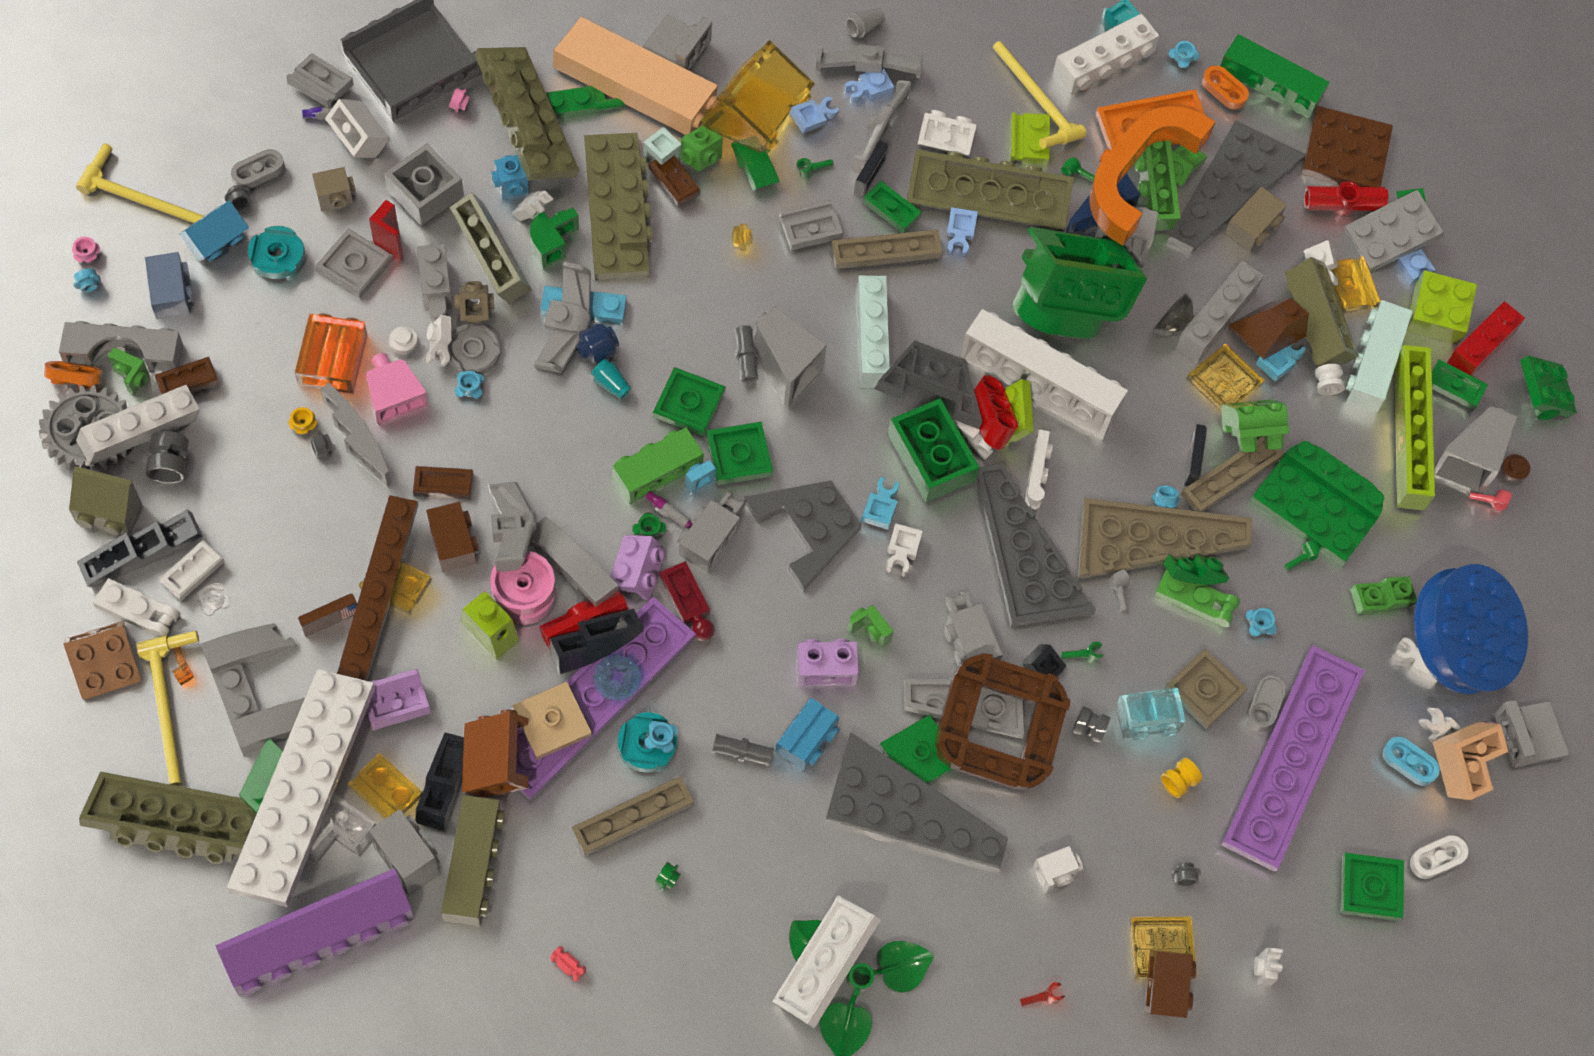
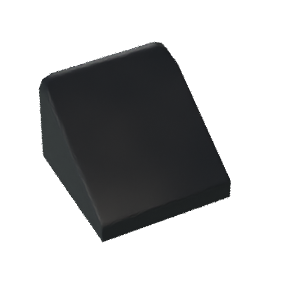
[1022,644,1067,677]

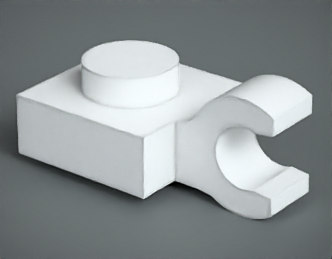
[426,315,451,367]

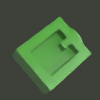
[1172,145,1208,186]
[108,347,149,395]
[847,605,894,648]

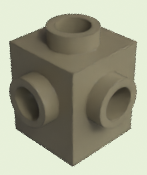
[454,281,494,323]

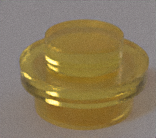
[732,224,752,251]

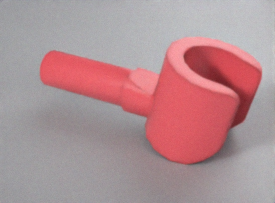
[1469,489,1512,511]

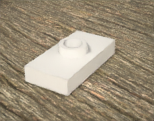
[159,540,225,601]

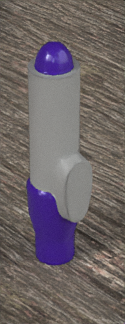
[302,107,333,120]

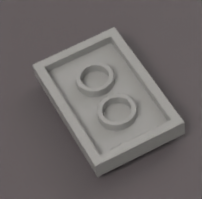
[1345,190,1444,273]

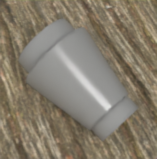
[846,8,885,38]

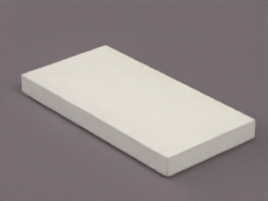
[772,896,881,1028]

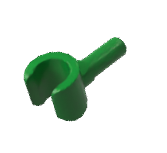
[796,158,833,179]
[1060,158,1095,182]
[1284,540,1320,571]
[1061,641,1104,663]

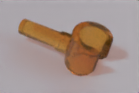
[172,647,194,686]

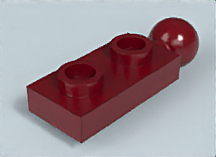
[659,561,715,641]

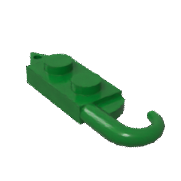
[545,86,626,119]

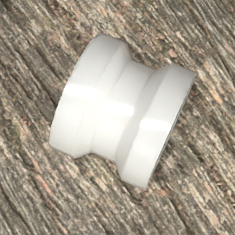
[1315,364,1345,396]

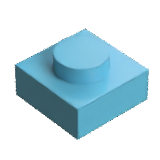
[685,460,716,494]

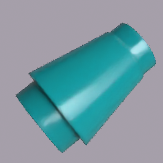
[590,359,632,400]

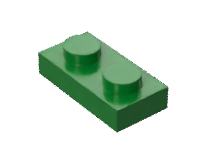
[863,181,922,233]
[1432,359,1488,410]

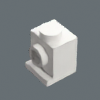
[1032,846,1083,894]

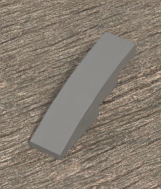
[320,382,391,487]
[530,517,619,607]

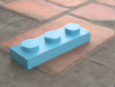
[540,286,626,325]

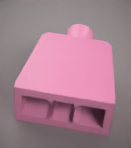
[366,353,428,424]

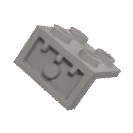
[643,15,712,70]
[1494,700,1569,768]

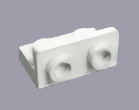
[918,110,976,157]

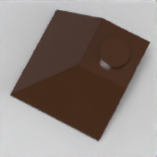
[1228,298,1309,360]

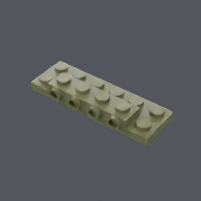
[475,47,580,180]
[584,133,652,280]
[907,150,1074,231]
[79,771,256,864]

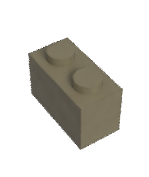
[1224,186,1287,252]

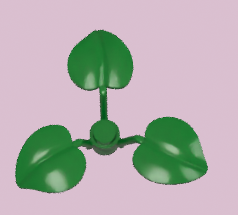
[789,920,934,1056]

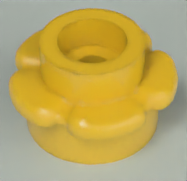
[288,407,317,435]

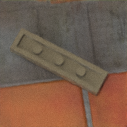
[831,229,943,269]
[1181,436,1285,512]
[571,776,694,856]

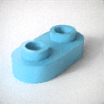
[1382,737,1440,786]

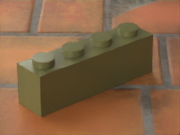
[450,193,532,304]
[1285,257,1359,366]
[441,795,505,926]

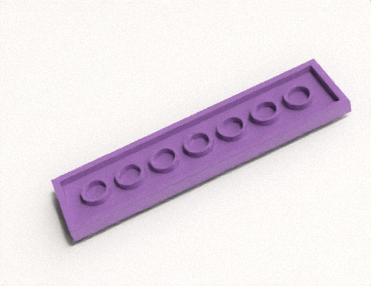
[516,597,696,801]
[1221,645,1365,872]

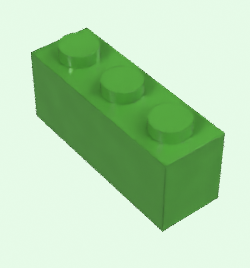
[612,427,704,504]

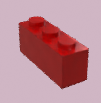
[1447,301,1525,376]

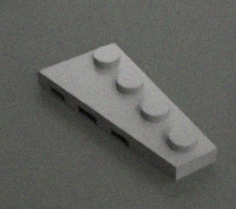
[904,679,1024,739]

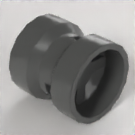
[1072,706,1111,744]

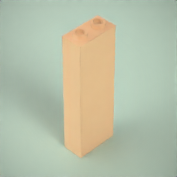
[553,17,719,135]

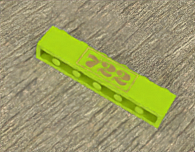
[1394,345,1435,510]

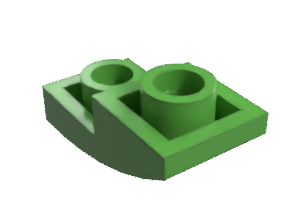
[1350,576,1417,615]

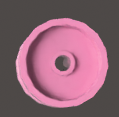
[490,551,556,625]

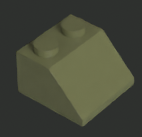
[69,466,143,536]

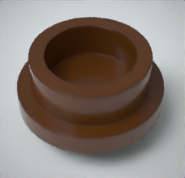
[1502,454,1530,481]

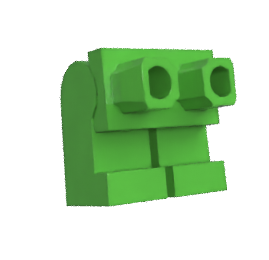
[1221,399,1289,452]

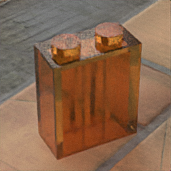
[295,313,368,394]

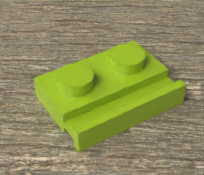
[1010,112,1050,165]
[1005,379,1034,447]

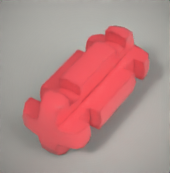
[550,946,586,982]

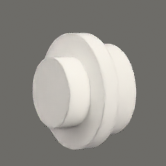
[389,326,417,354]

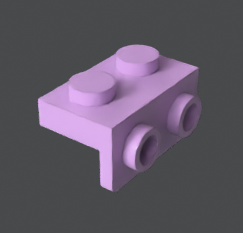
[610,535,666,600]
[367,669,431,731]

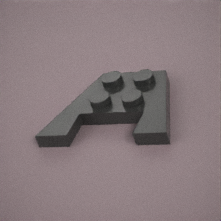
[874,340,983,429]
[744,480,861,592]

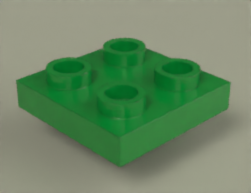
[1520,355,1577,420]

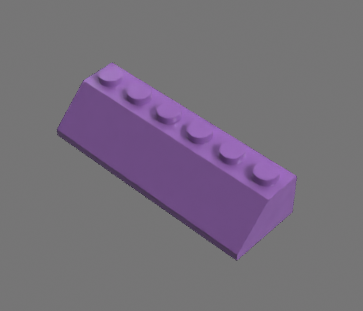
[215,868,414,995]

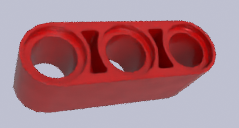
[974,375,1019,450]

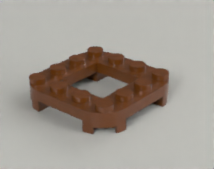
[935,653,1070,790]

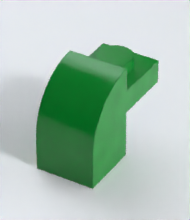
[530,207,579,269]

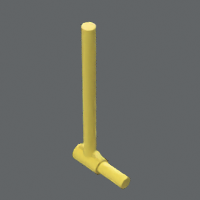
[993,41,1086,149]
[75,143,204,223]
[136,630,199,786]

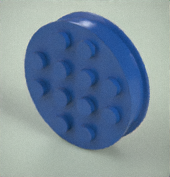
[1414,564,1528,694]

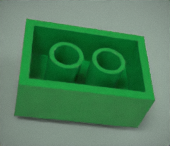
[887,398,980,503]

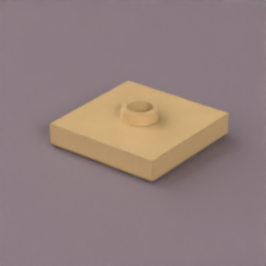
[512,682,592,760]

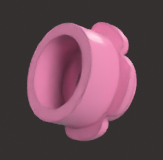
[449,88,470,113]
[72,237,100,263]

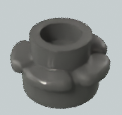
[224,185,251,211]
[309,430,333,458]
[1171,862,1201,887]

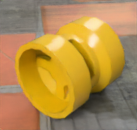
[1160,758,1203,799]

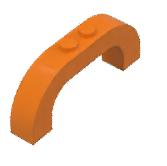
[1090,106,1216,246]

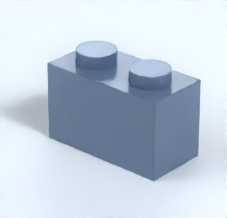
[145,252,193,319]

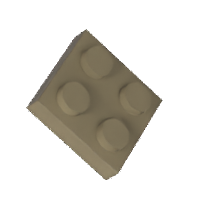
[1164,649,1248,730]

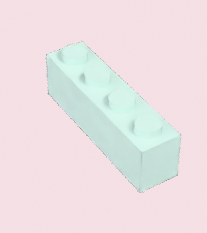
[856,275,890,389]
[1345,300,1412,412]

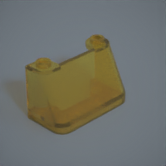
[699,40,815,153]

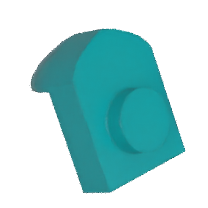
[1102,0,1140,32]

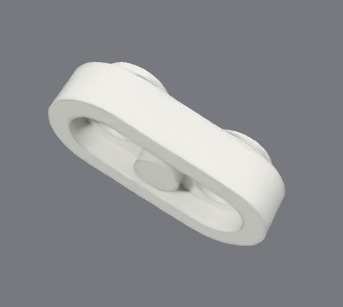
[1410,836,1468,879]

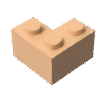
[1433,722,1508,800]

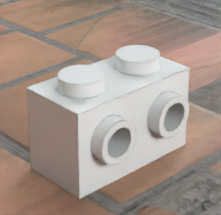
[325,99,390,158]

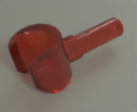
[1020,982,1065,1006]

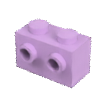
[796,639,858,686]

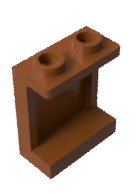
[462,709,529,798]

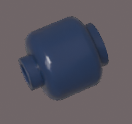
[576,323,619,364]

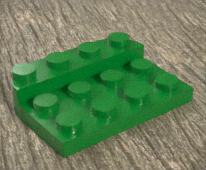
[1250,441,1384,566]

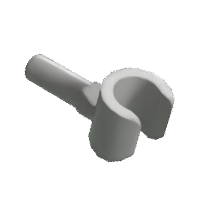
[1109,569,1130,612]

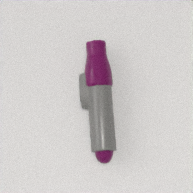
[645,491,692,528]

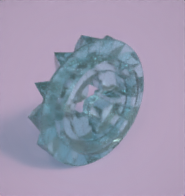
[593,654,641,701]

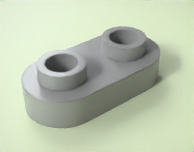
[231,149,285,189]

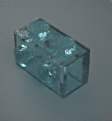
[1116,688,1186,740]

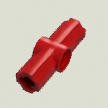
[1304,181,1389,216]
[539,590,629,651]

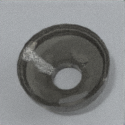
[1153,293,1195,337]

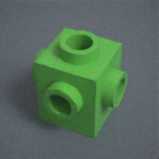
[680,125,723,172]

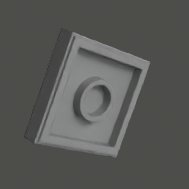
[315,228,393,299]

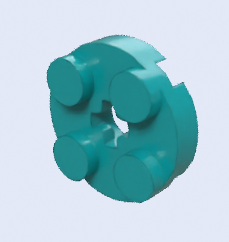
[248,226,305,279]
[617,712,677,773]

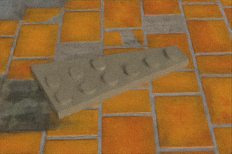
[1078,498,1252,579]

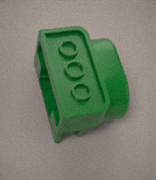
[1012,227,1147,339]

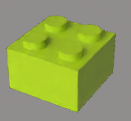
[1406,270,1477,345]

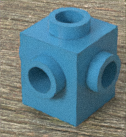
[491,155,529,200]

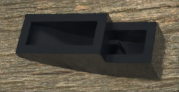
[550,609,643,674]
[415,732,464,831]

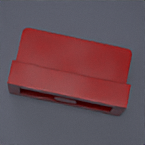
[369,200,404,263]

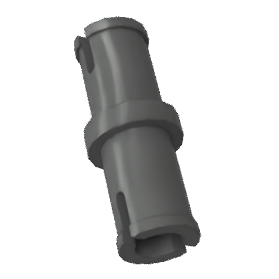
[735,325,759,383]
[712,733,774,766]

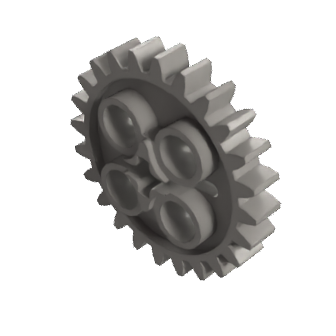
[39,385,127,471]

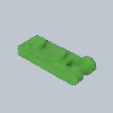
[1154,569,1240,627]

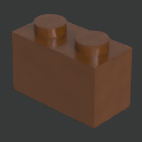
[426,501,479,572]
[1144,949,1196,1018]

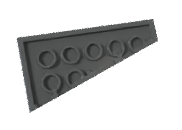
[1168,120,1306,253]
[976,464,1096,627]
[826,732,1008,869]

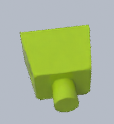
[460,591,519,660]

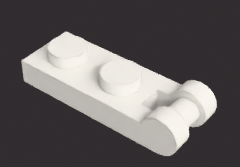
[1024,429,1053,512]
[93,578,181,637]

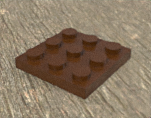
[1301,105,1393,187]

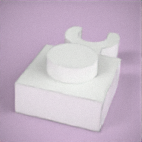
[512,191,553,221]
[1304,240,1338,286]
[953,420,993,460]
[887,523,923,577]
[1393,638,1437,684]
[1419,707,1462,744]
[1254,948,1283,987]

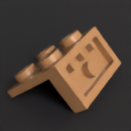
[63,620,141,700]

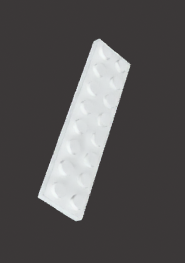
[227,669,375,907]

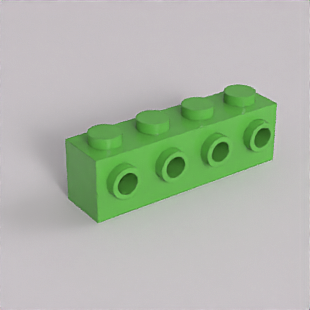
[1135,141,1181,231]

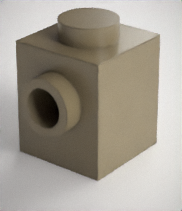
[312,167,356,211]

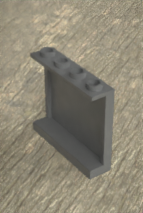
[340,0,482,122]

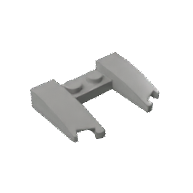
[201,623,305,756]

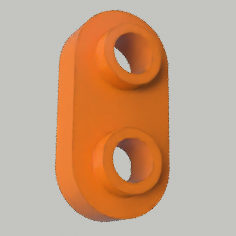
[1202,65,1249,110]
[44,361,102,389]

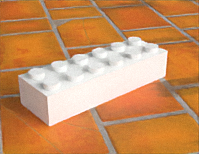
[960,309,1128,440]

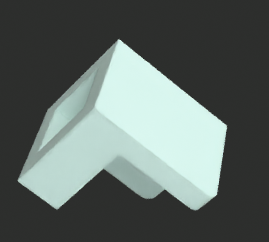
[643,127,682,165]

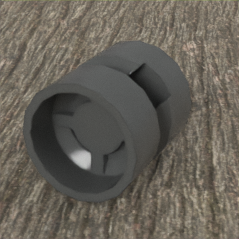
[146,431,189,484]

